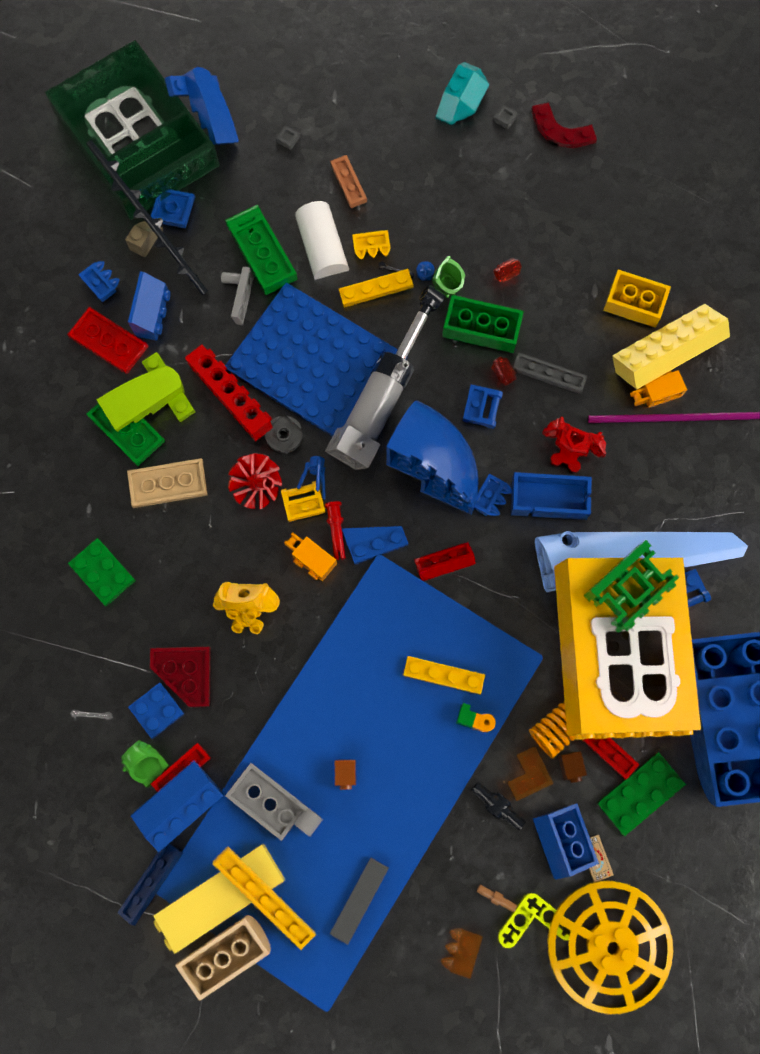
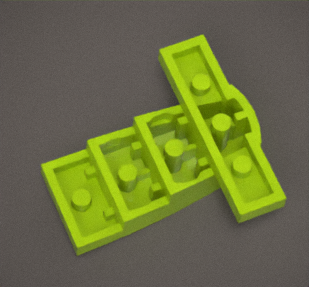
[97,352,196,432]

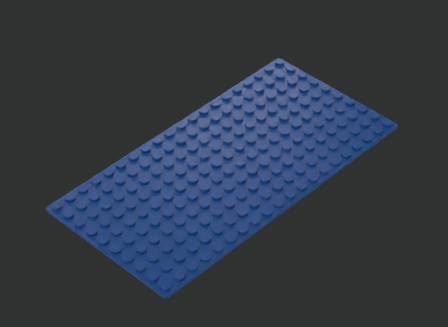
[157,554,543,1012]

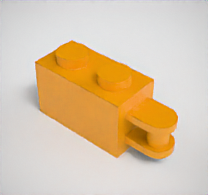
[630,370,687,408]
[284,532,337,581]

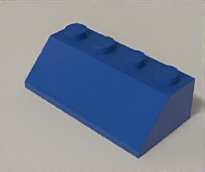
[131,760,223,852]

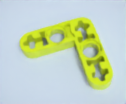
[498,893,571,948]

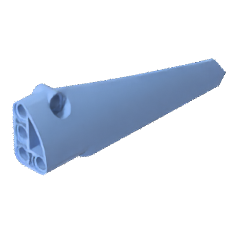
[535,531,748,592]

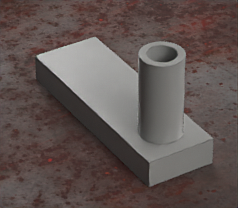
[221,267,254,325]

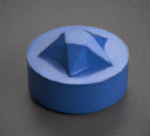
[416,261,435,281]

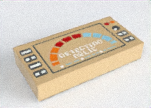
[589,835,614,882]

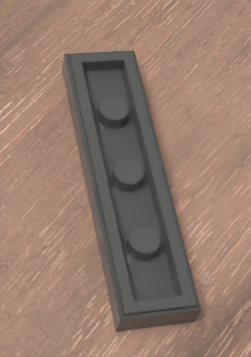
[511,352,587,394]
[330,858,389,945]

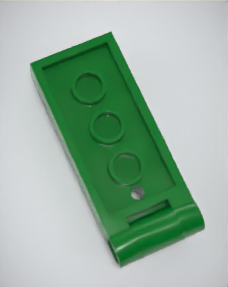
[225,205,298,295]

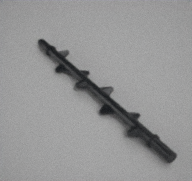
[86,140,208,295]

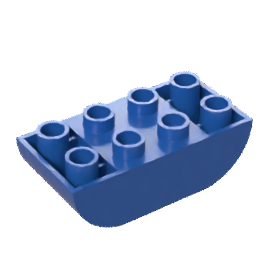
[690,632,760,807]

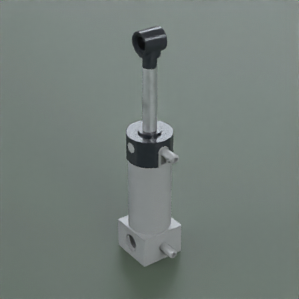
[325,284,445,470]

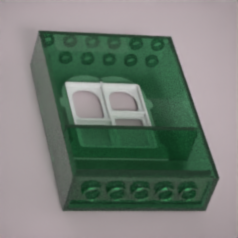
[45,40,220,220]

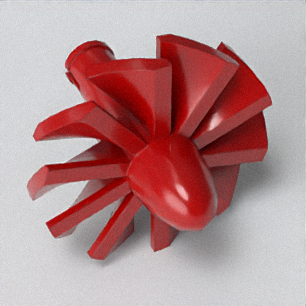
[228,453,282,509]

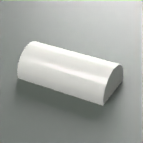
[295,201,349,280]

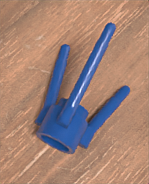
[297,456,325,500]

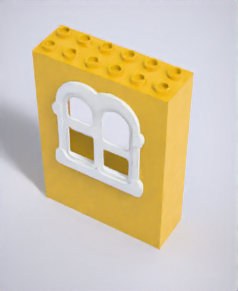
[554,558,701,740]

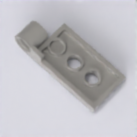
[226,763,323,841]

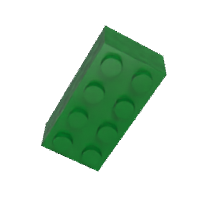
[442,295,524,353]

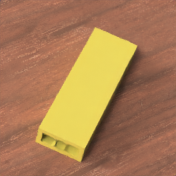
[154,844,285,954]

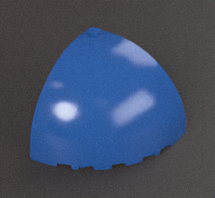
[386,400,479,515]

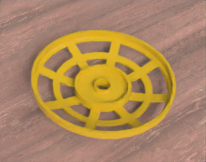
[547,881,673,1014]

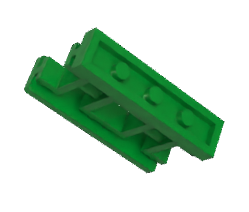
[583,540,679,633]

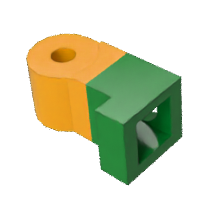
[456,703,496,732]

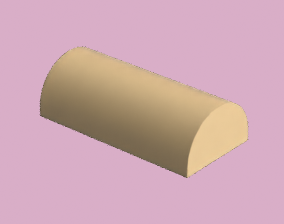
[175,915,270,1001]

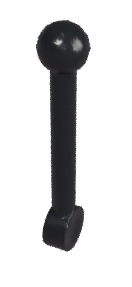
[379,262,414,279]

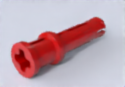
[324,501,346,561]

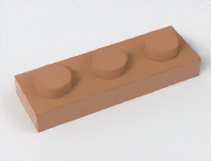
[330,155,367,208]

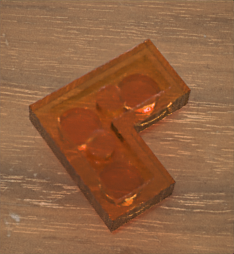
[507,746,553,801]

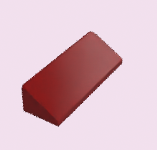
[414,542,476,581]

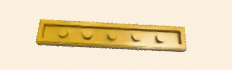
[212,847,316,950]

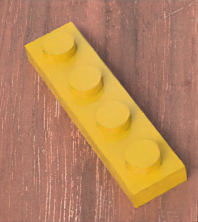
[339,269,413,308]
[403,656,485,695]

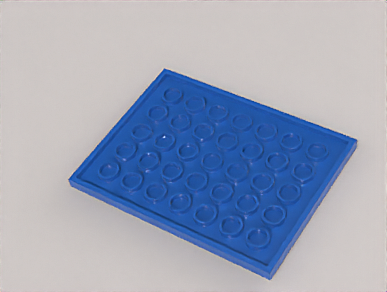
[225,283,408,437]

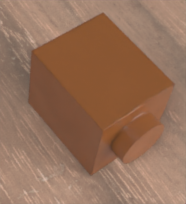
[335,760,356,790]

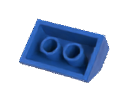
[128,271,170,341]
[533,803,599,880]

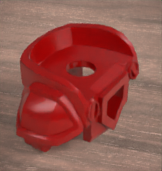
[542,416,606,474]

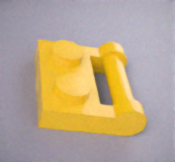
[281,481,326,522]

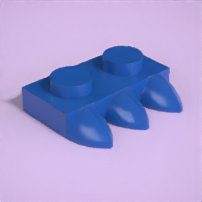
[78,261,120,302]
[474,474,512,516]

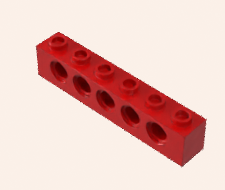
[185,344,273,442]

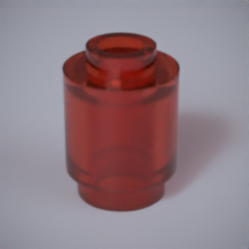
[493,258,522,282]
[491,357,517,386]

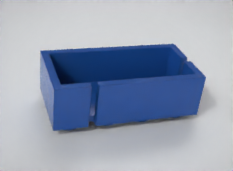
[511,472,592,520]

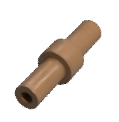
[476,884,517,912]

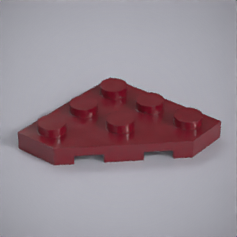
[150,647,211,707]

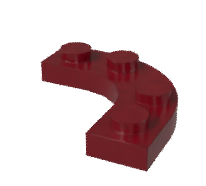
[532,102,597,148]

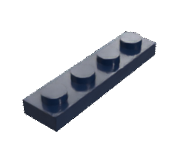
[117,843,183,926]

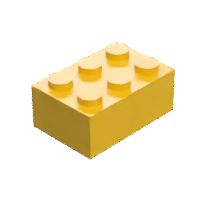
[603,270,671,328]

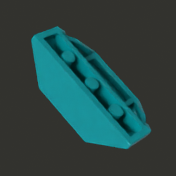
[436,62,489,125]

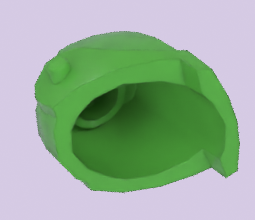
[432,256,465,298]
[121,740,169,787]

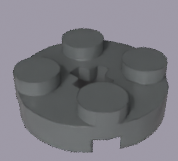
[265,416,303,455]

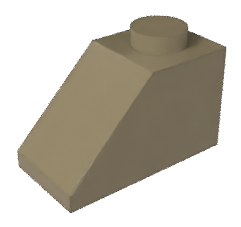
[125,221,163,257]

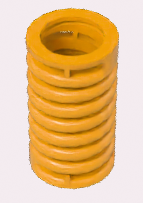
[529,700,575,758]

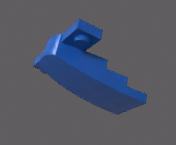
[165,67,239,145]

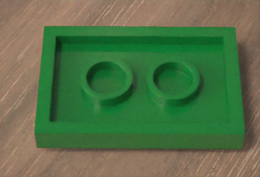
[68,538,136,606]

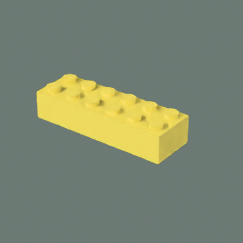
[612,304,730,389]

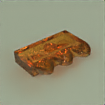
[441,928,483,979]

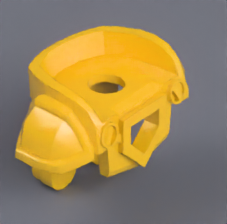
[213,582,280,634]

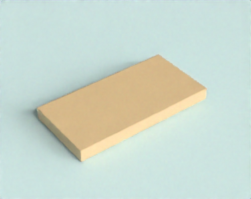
[127,458,208,508]

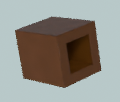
[558,751,587,783]

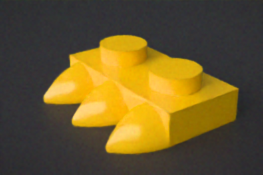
[352,230,390,260]

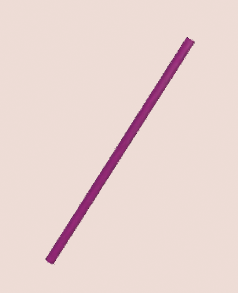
[588,412,760,423]

